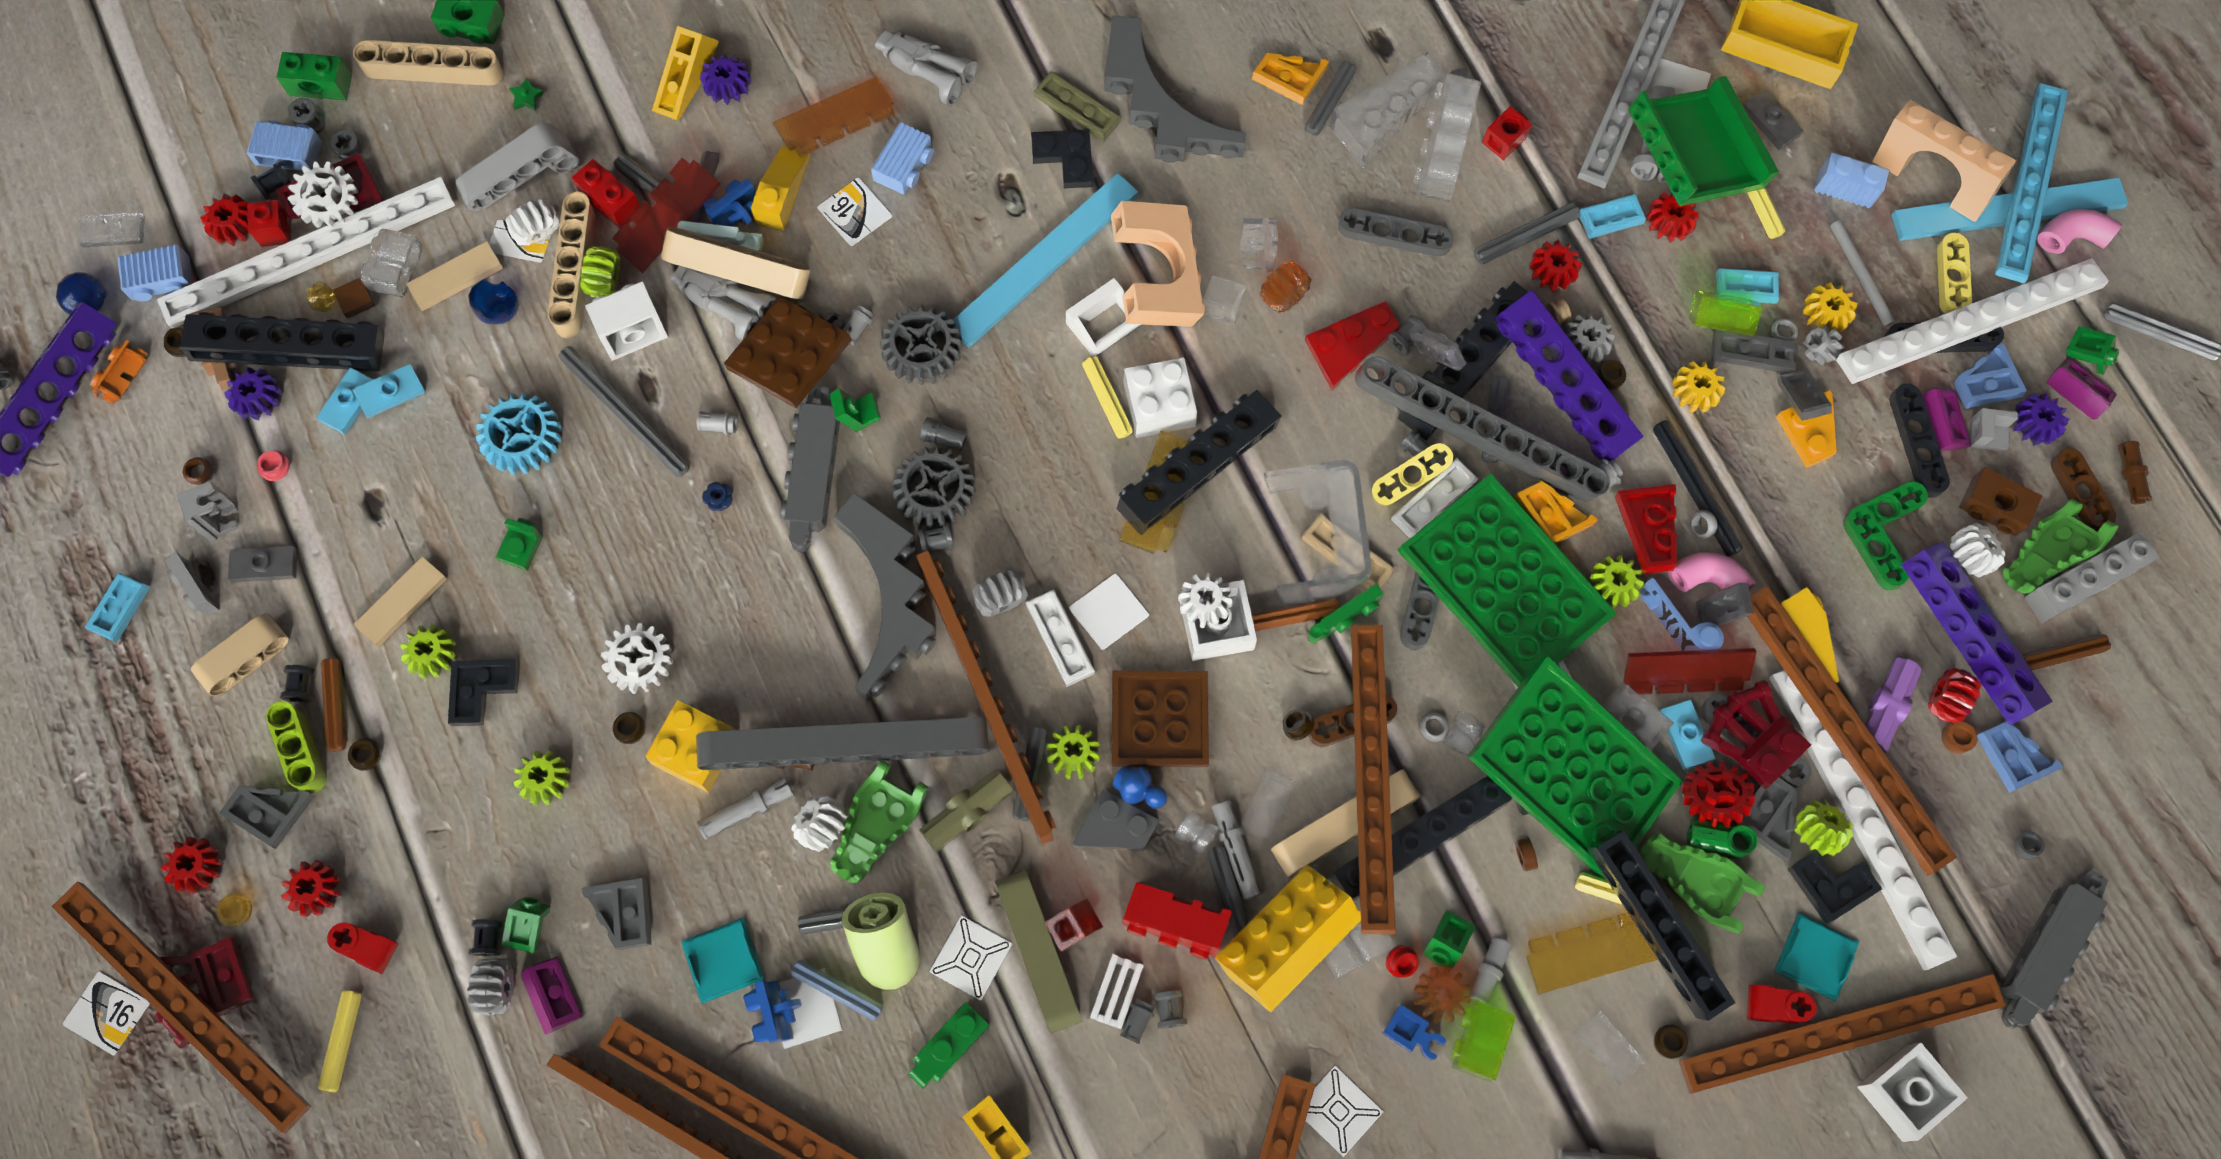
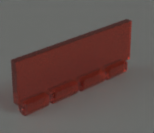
[612,158,721,273]
[1623,648,1757,695]

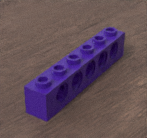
[1494,290,1644,462]
[0,302,117,477]
[1901,541,2053,726]

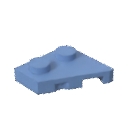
[1954,343,2027,409]
[1977,721,2063,793]

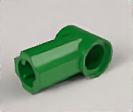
[1687,819,1758,859]

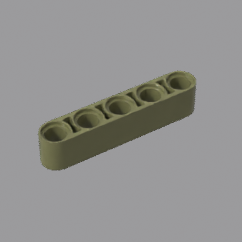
[995,870,1082,1034]

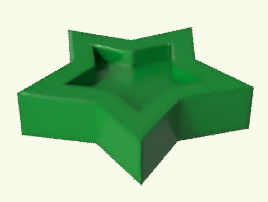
[509,78,544,111]

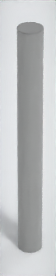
[1830,220,1896,327]

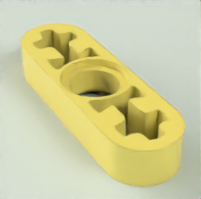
[1937,233,1972,314]
[1372,443,1453,506]

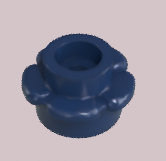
[702,482,733,511]

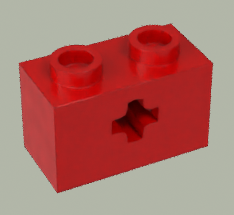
[571,158,642,230]

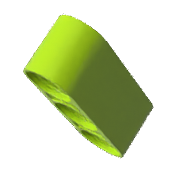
[266,701,327,794]

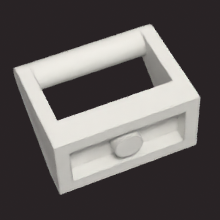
[1066,278,1142,357]

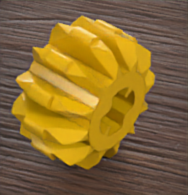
[1802,282,1858,332]
[1671,361,1726,413]

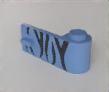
[1638,577,1724,662]

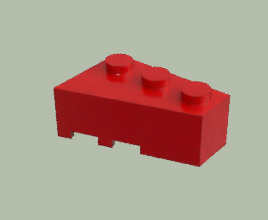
[1122,882,1232,960]

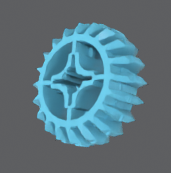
[476,392,562,475]

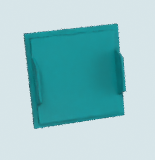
[1774,913,1860,1002]
[681,918,765,1004]

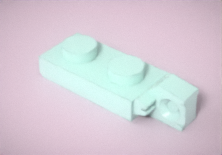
[677,221,764,251]

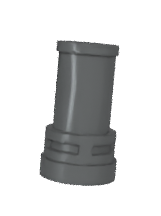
[919,417,967,451]

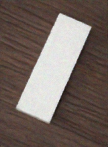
[1391,458,1479,538]
[1026,589,1095,687]

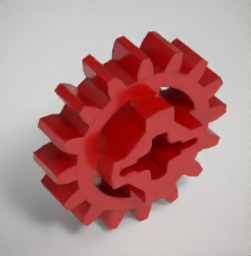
[1682,761,1756,828]

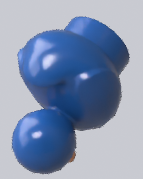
[1113,766,1167,809]

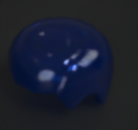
[56,272,107,315]
[468,279,520,325]

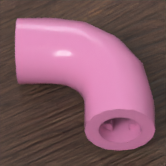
[2037,209,2123,254]
[1668,552,1757,592]

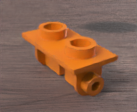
[90,339,147,405]

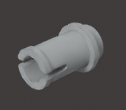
[842,305,873,346]
[696,411,738,436]

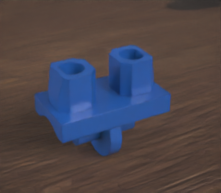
[703,179,756,227]
[743,980,802,1043]

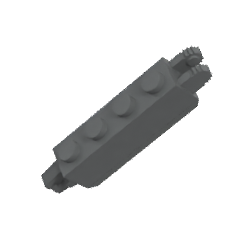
[780,386,840,553]
[2000,869,2108,1029]

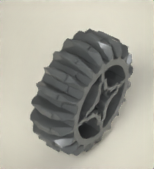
[880,304,962,386]
[892,446,976,529]

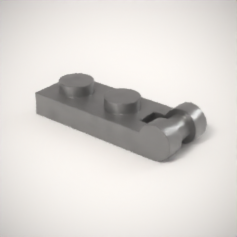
[1711,328,1798,375]

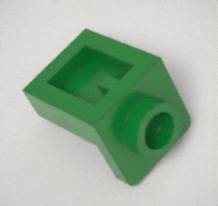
[2066,326,2119,375]
[830,388,881,433]
[496,518,543,571]
[501,897,551,953]
[1423,910,1476,970]

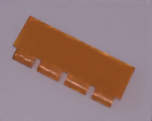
[773,76,894,157]

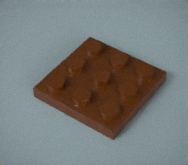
[724,296,852,409]
[1112,670,1209,767]

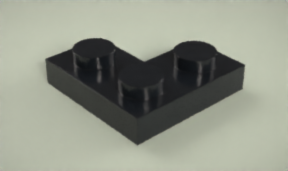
[1031,129,1093,189]
[448,659,519,726]
[1787,851,1882,924]

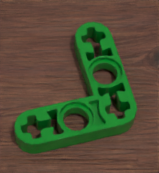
[1843,481,1928,590]

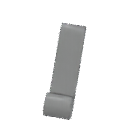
[456,123,579,212]

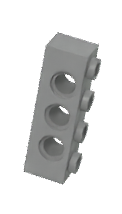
[2024,531,2160,624]

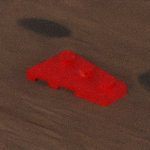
[1305,301,1400,390]
[1615,484,1677,574]

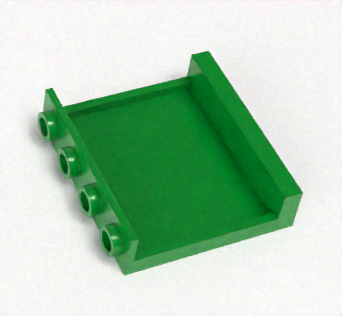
[1628,76,1779,206]

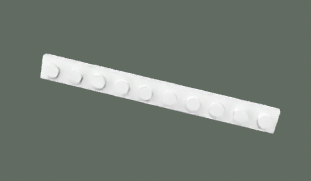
[157,177,455,328]
[1836,258,2109,384]
[1769,670,1957,971]

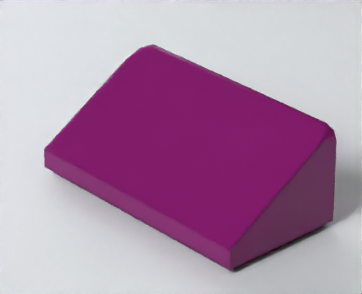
[2046,357,2117,420]
[1922,388,1971,452]
[521,957,583,1035]

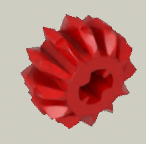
[1646,192,1699,243]
[200,193,249,246]
[1529,239,1582,292]
[1928,667,1981,724]
[160,837,224,894]
[281,860,342,917]

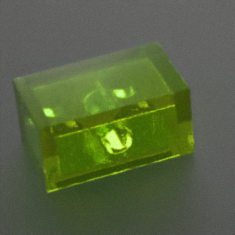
[1688,290,1762,337]
[1450,1001,1516,1082]

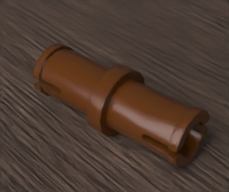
[2118,441,2152,505]

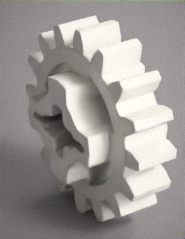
[288,161,358,228]
[601,623,673,694]

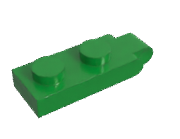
[1307,583,1384,644]
[908,1002,990,1089]

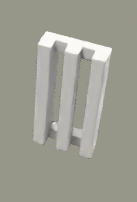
[1090,954,1144,1029]

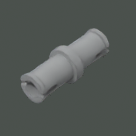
[1468,937,1512,1007]

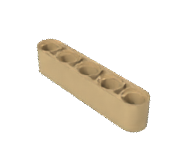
[353,40,504,86]
[548,192,596,338]
[661,227,811,299]
[1271,769,1421,878]

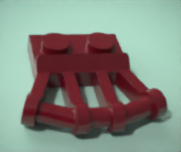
[1701,680,1812,789]
[155,937,255,1049]

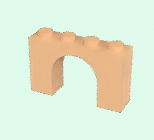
[1872,99,2017,222]
[1111,201,1205,327]

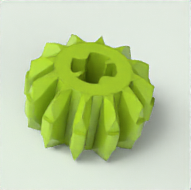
[580,246,621,298]
[1589,555,1644,608]
[400,624,457,679]
[1047,725,1101,780]
[513,750,571,805]
[1794,800,1854,856]

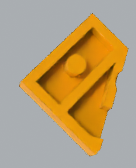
[1252,53,1329,105]
[1776,390,1837,468]
[1514,481,1598,545]

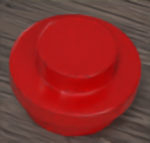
[1385,945,1418,978]

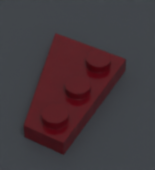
[275,153,384,220]

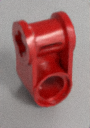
[327,922,399,974]
[1747,985,1817,1024]

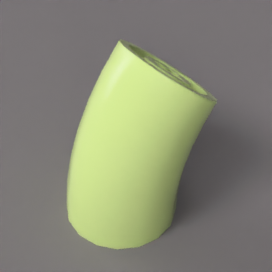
[842,892,920,990]

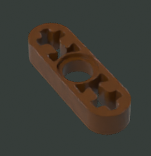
[2051,448,2116,532]
[1308,695,1397,747]

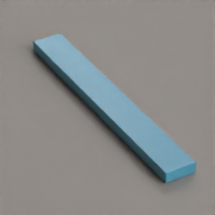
[1994,83,2068,283]
[953,173,1138,348]
[1891,178,2129,241]

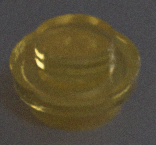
[306,282,335,312]
[217,893,252,927]

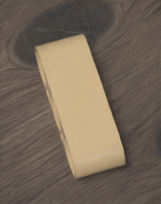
[191,613,289,696]

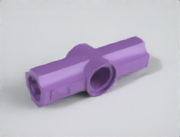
[1865,657,1922,753]

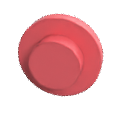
[257,451,290,481]

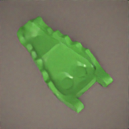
[2003,498,2119,593]
[830,759,929,883]
[1640,833,1766,934]

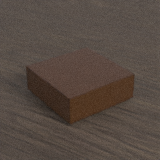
[333,277,375,319]

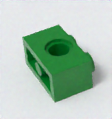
[431,0,505,44]
[276,52,352,101]

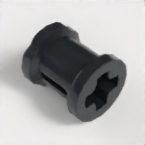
[250,162,291,200]
[280,665,315,703]
[469,919,503,957]

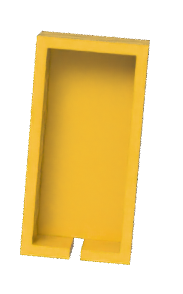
[1721,0,1858,89]
[1215,865,1361,1013]

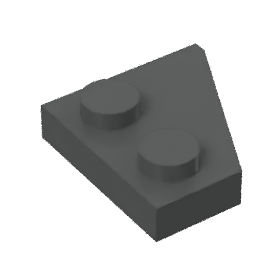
[1732,777,1798,862]
[219,786,315,849]
[582,878,652,950]

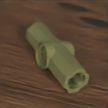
[919,769,1013,853]

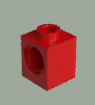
[1482,106,1532,161]
[247,200,291,247]

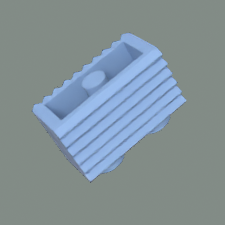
[247,120,322,171]
[871,122,934,195]
[1814,152,1889,208]
[118,244,193,301]

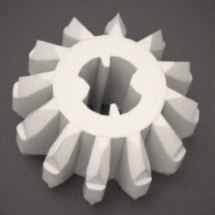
[505,199,560,246]
[1950,522,2006,578]
[1178,572,1233,628]
[791,793,847,852]

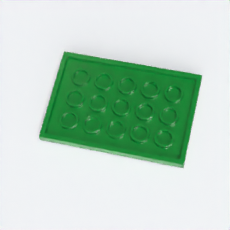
[1397,473,1617,687]
[1467,656,1683,879]

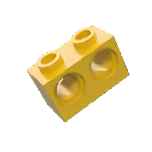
[962,1095,1032,1159]

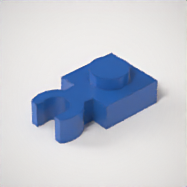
[1382,1004,1446,1060]

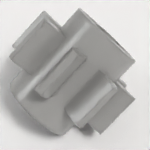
[1803,325,1844,365]

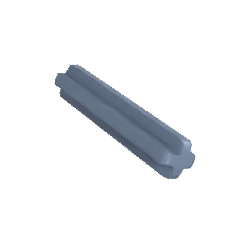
[791,960,883,1021]

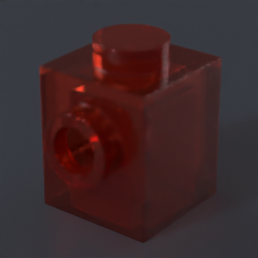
[1044,898,1103,952]

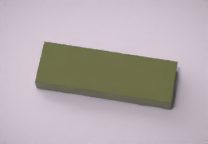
[1034,71,1121,142]

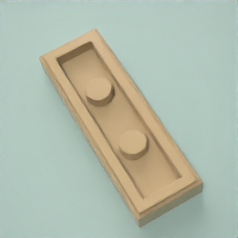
[406,241,503,311]
[1301,513,1395,589]
[353,556,447,648]

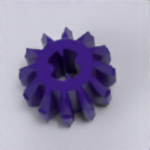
[700,53,751,105]
[224,367,282,421]
[2013,393,2070,446]

